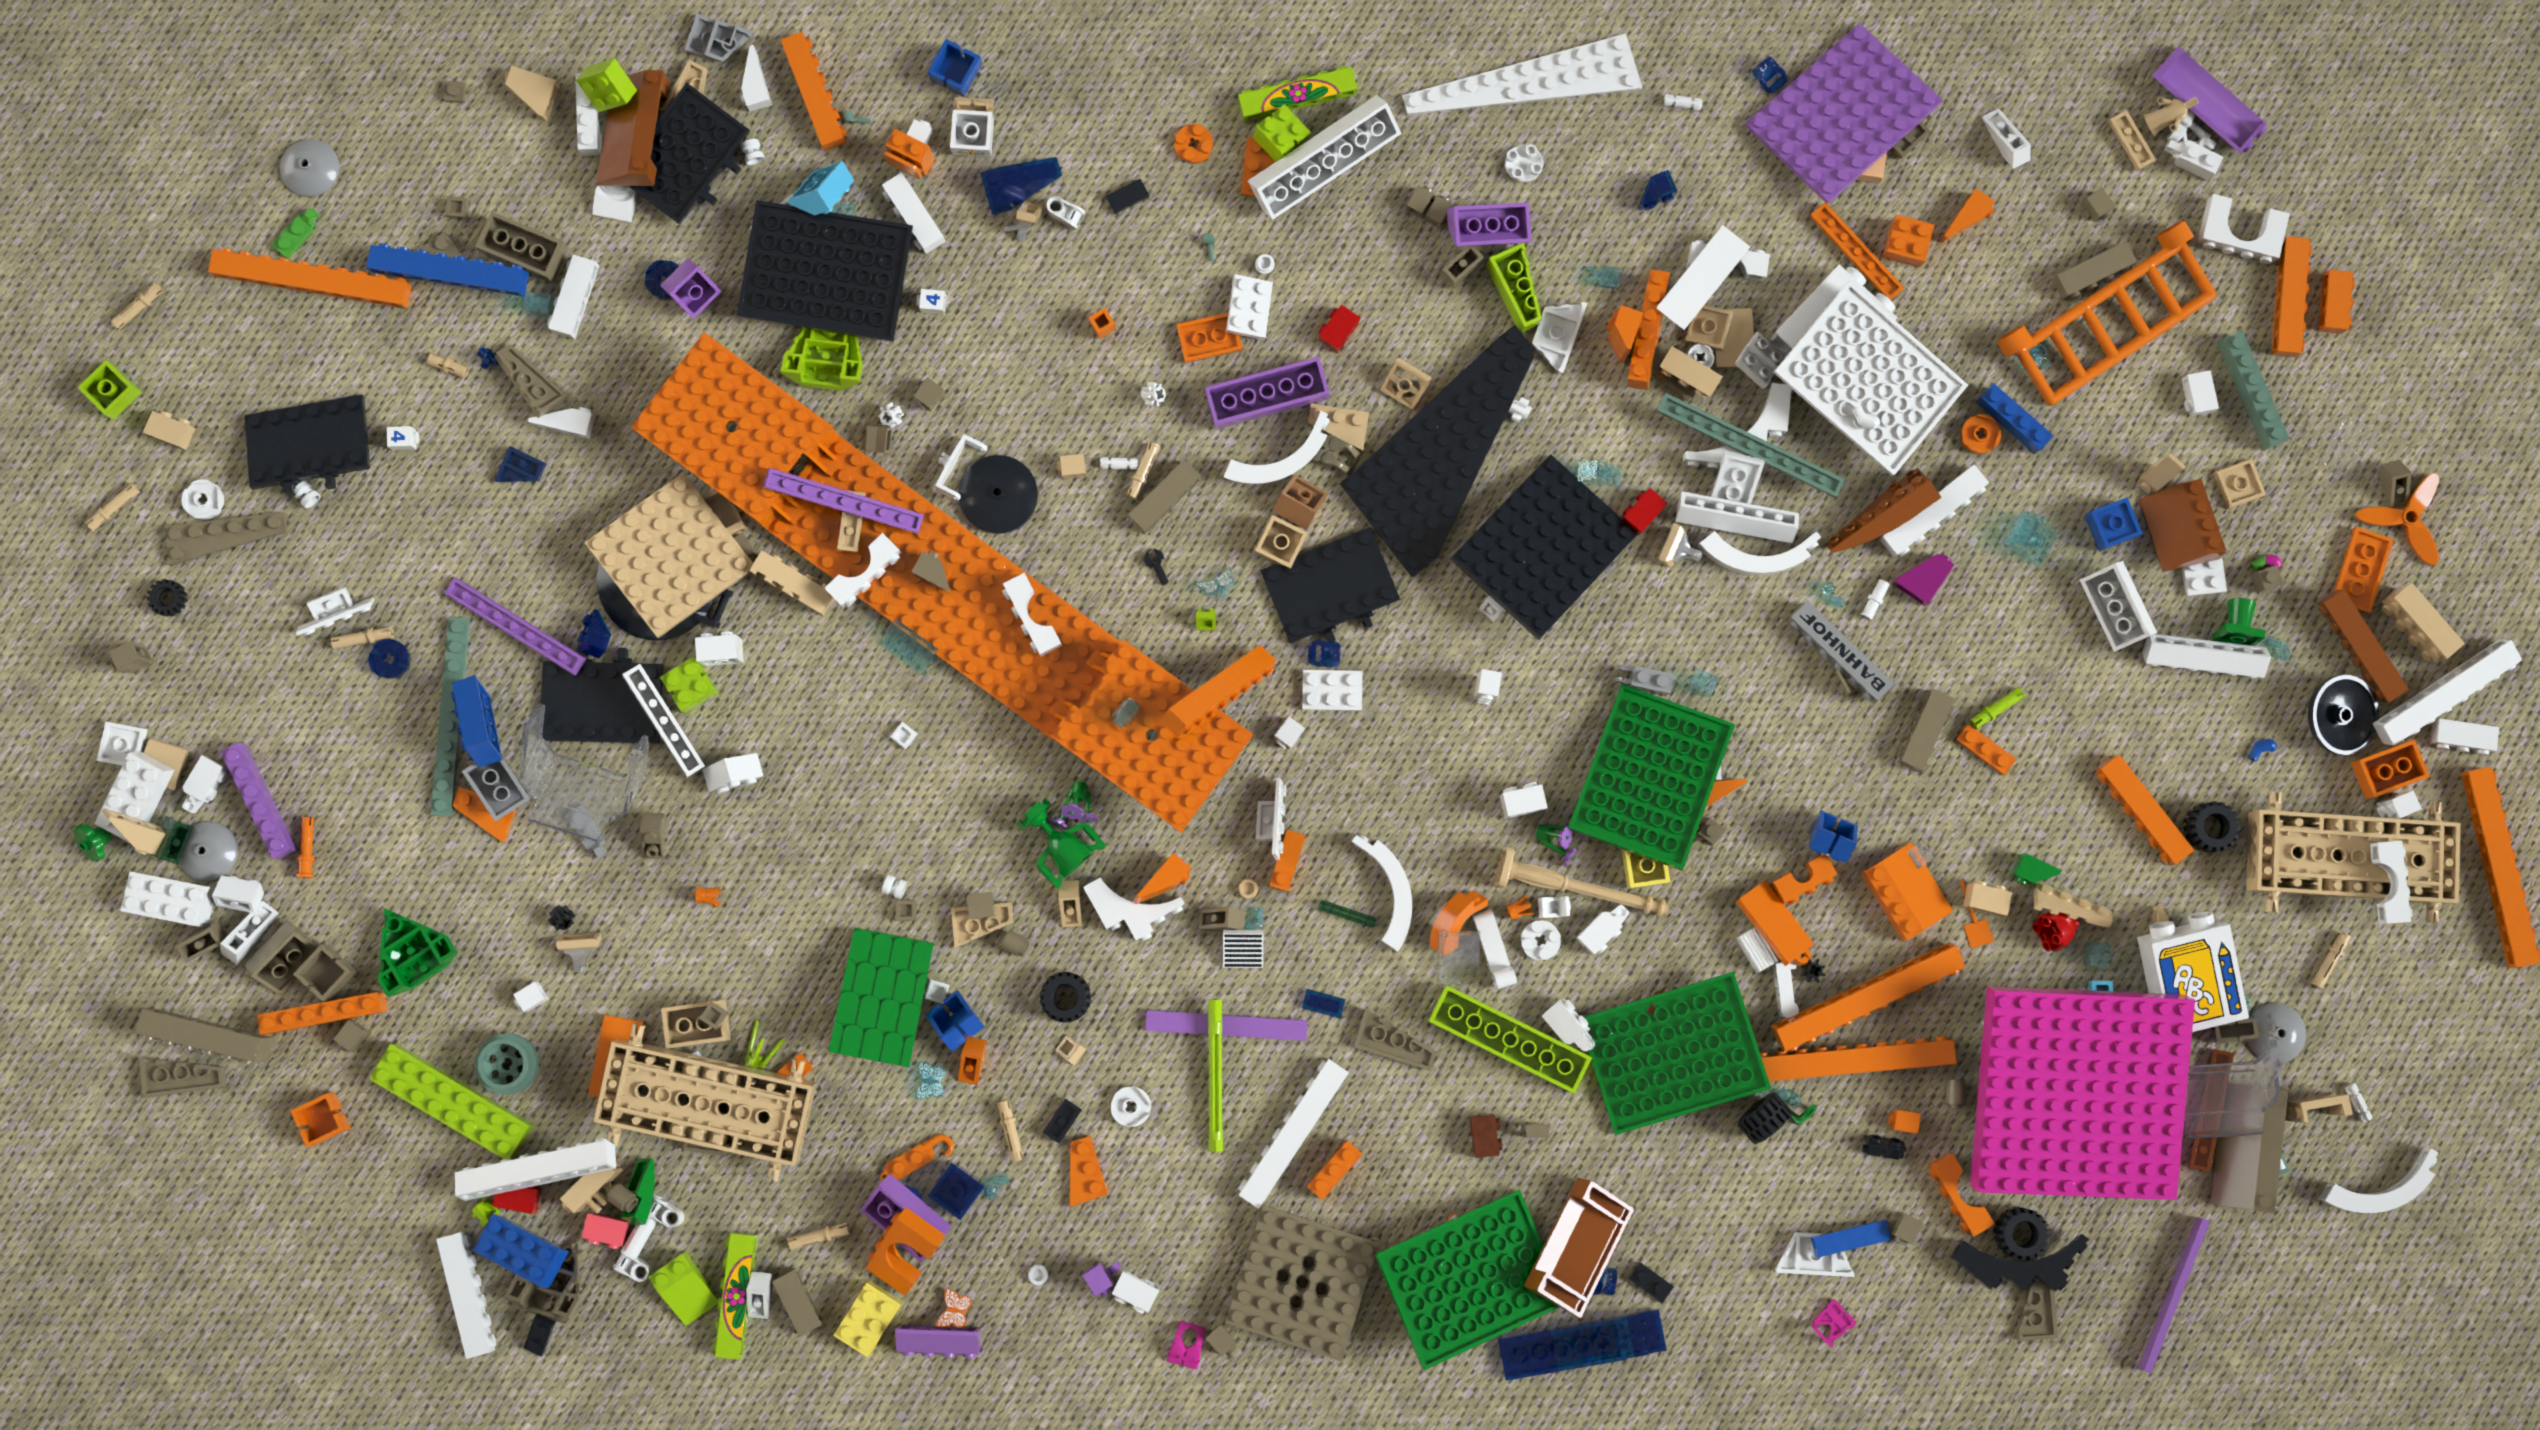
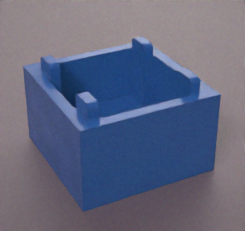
[2084,497,2143,552]

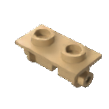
[953,97,994,114]

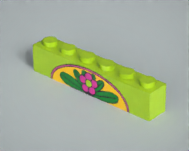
[1238,66,1357,122]
[712,1232,758,1360]

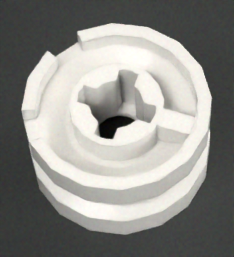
[1687,344,1714,368]

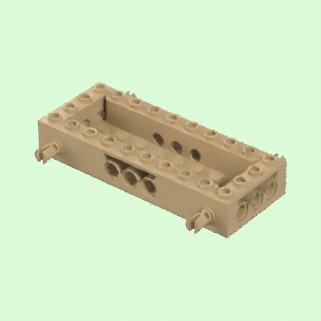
[2246,791,2461,923]
[593,1023,817,1181]

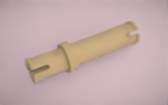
[110,281,165,330]
[1126,442,1160,501]
[85,483,140,531]
[331,626,394,650]
[2311,931,2352,990]
[997,1100,1024,1162]
[788,1222,851,1250]

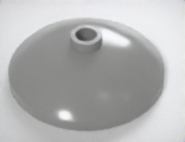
[280,139,340,197]
[177,821,238,881]
[2247,1003,2306,1064]

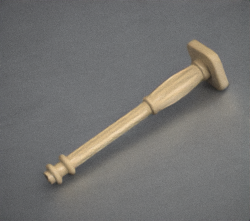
[1494,847,1669,918]

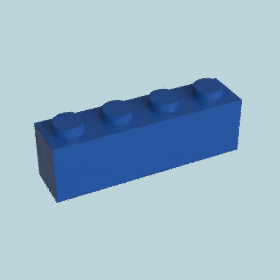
[1976,383,2053,454]

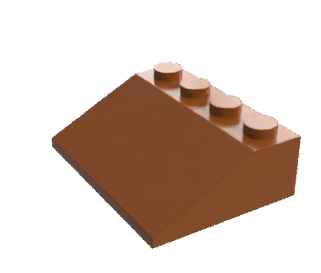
[2138,479,2227,572]

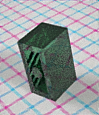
[152,816,193,864]

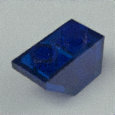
[1638,170,1678,211]
[576,608,611,659]

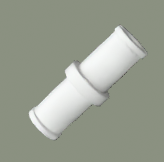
[1861,579,1890,620]

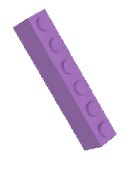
[220,742,298,860]

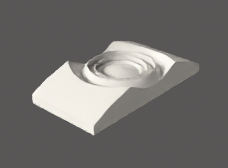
[592,186,638,223]

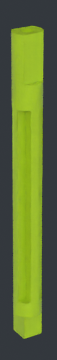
[1208,999,1223,1152]

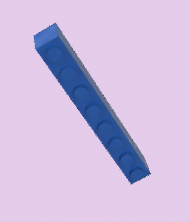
[366,243,529,297]

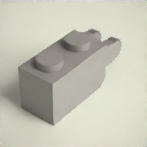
[1615,665,1674,696]

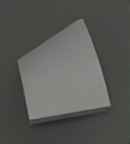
[684,13,753,62]

